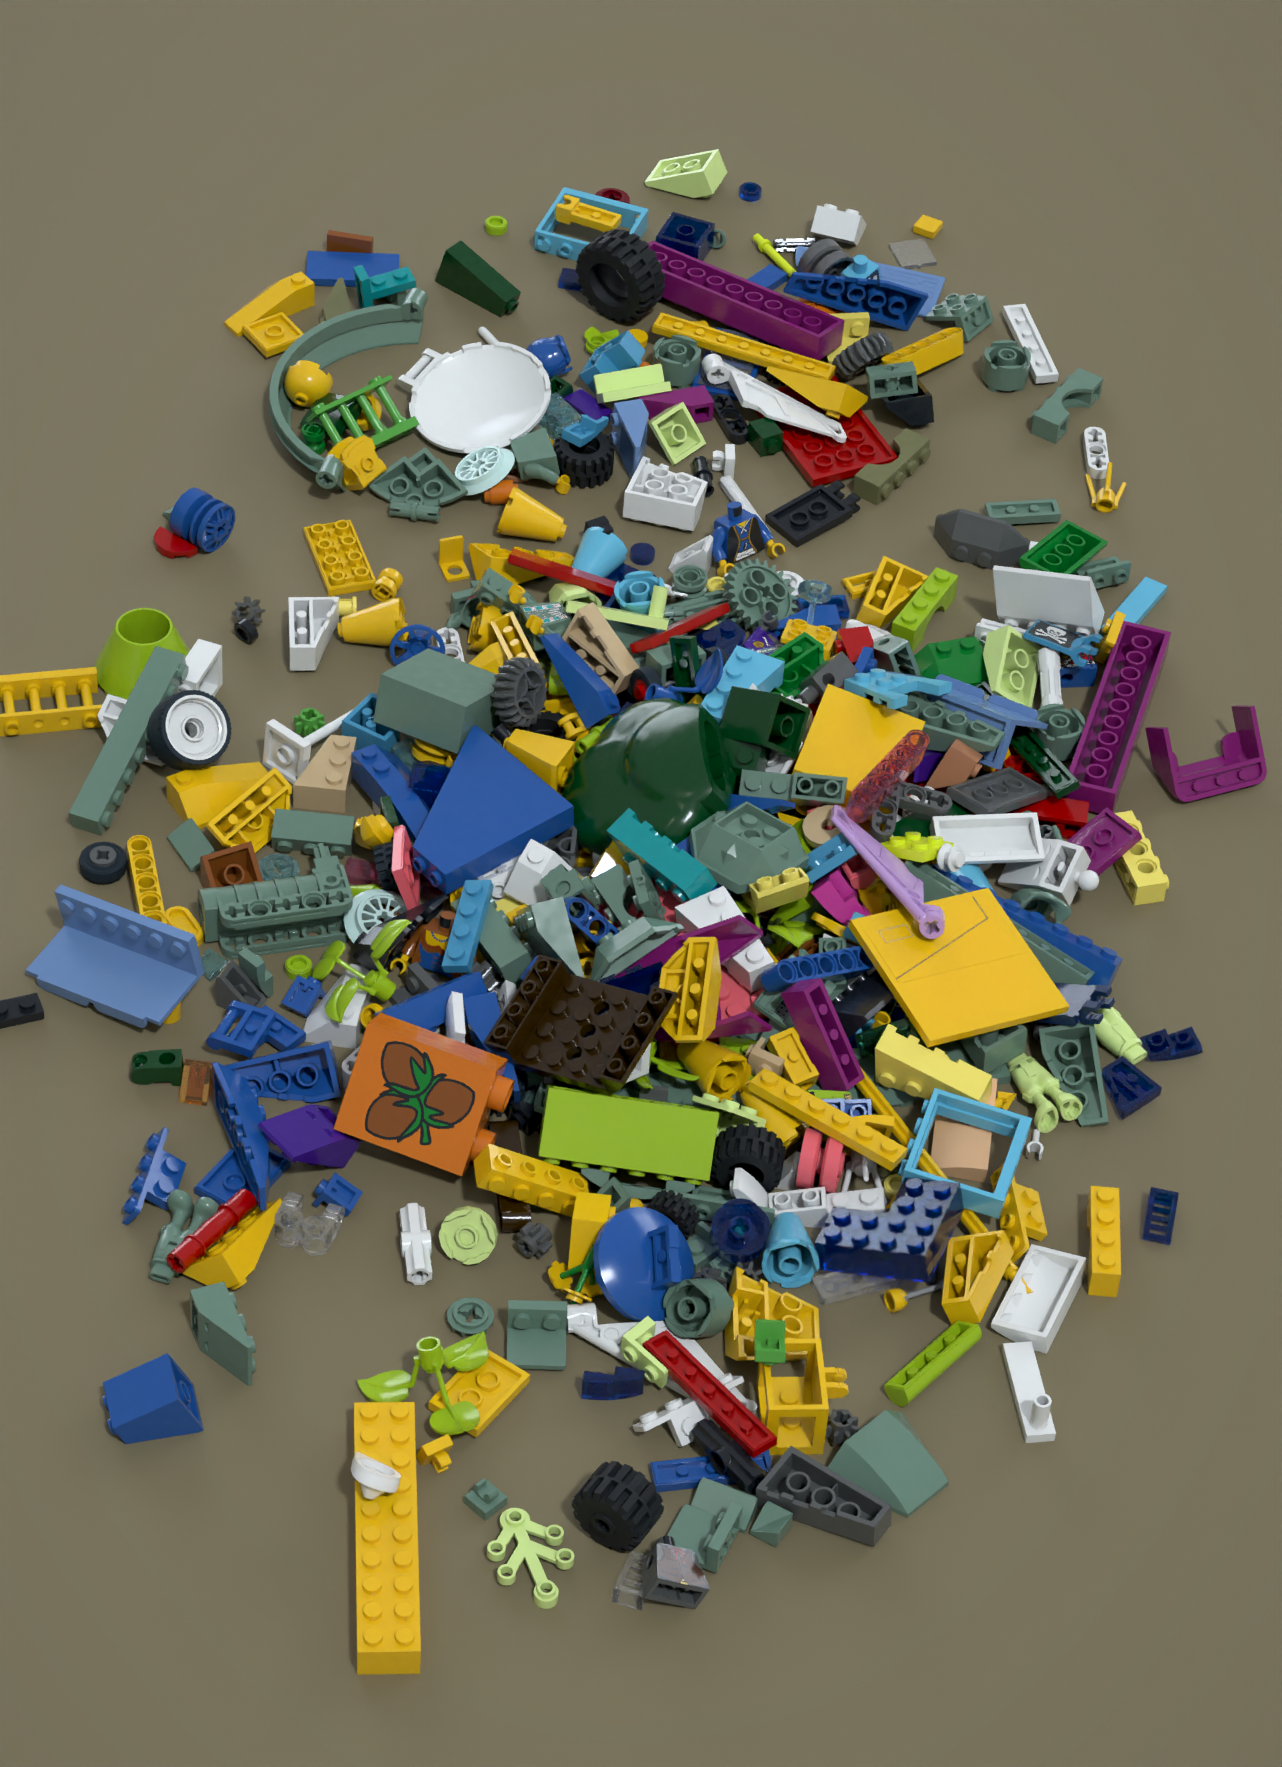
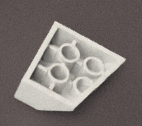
[623,456,708,531]

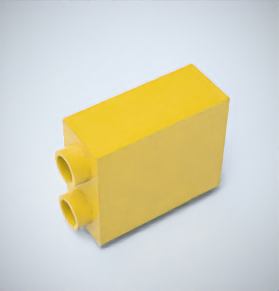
[792,684,925,833]

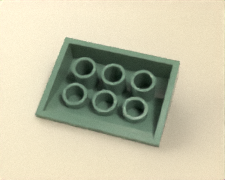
[514,896,584,978]

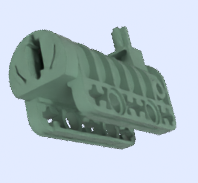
[197,843,353,959]

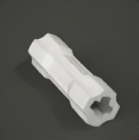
[1037,647,1064,708]

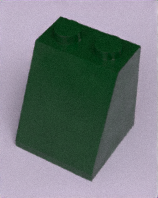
[720,686,811,759]

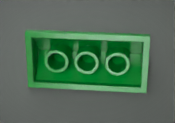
[1018,520,1108,574]

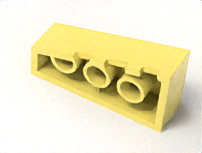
[875,1023,992,1104]

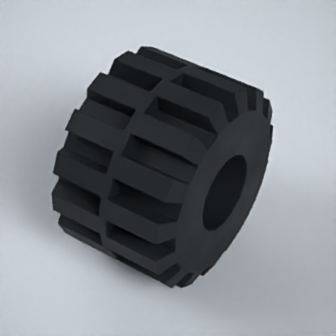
[572,1461,664,1552]

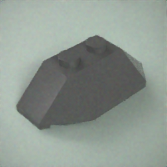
[933,509,1030,570]

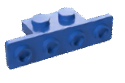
[122,1127,187,1225]

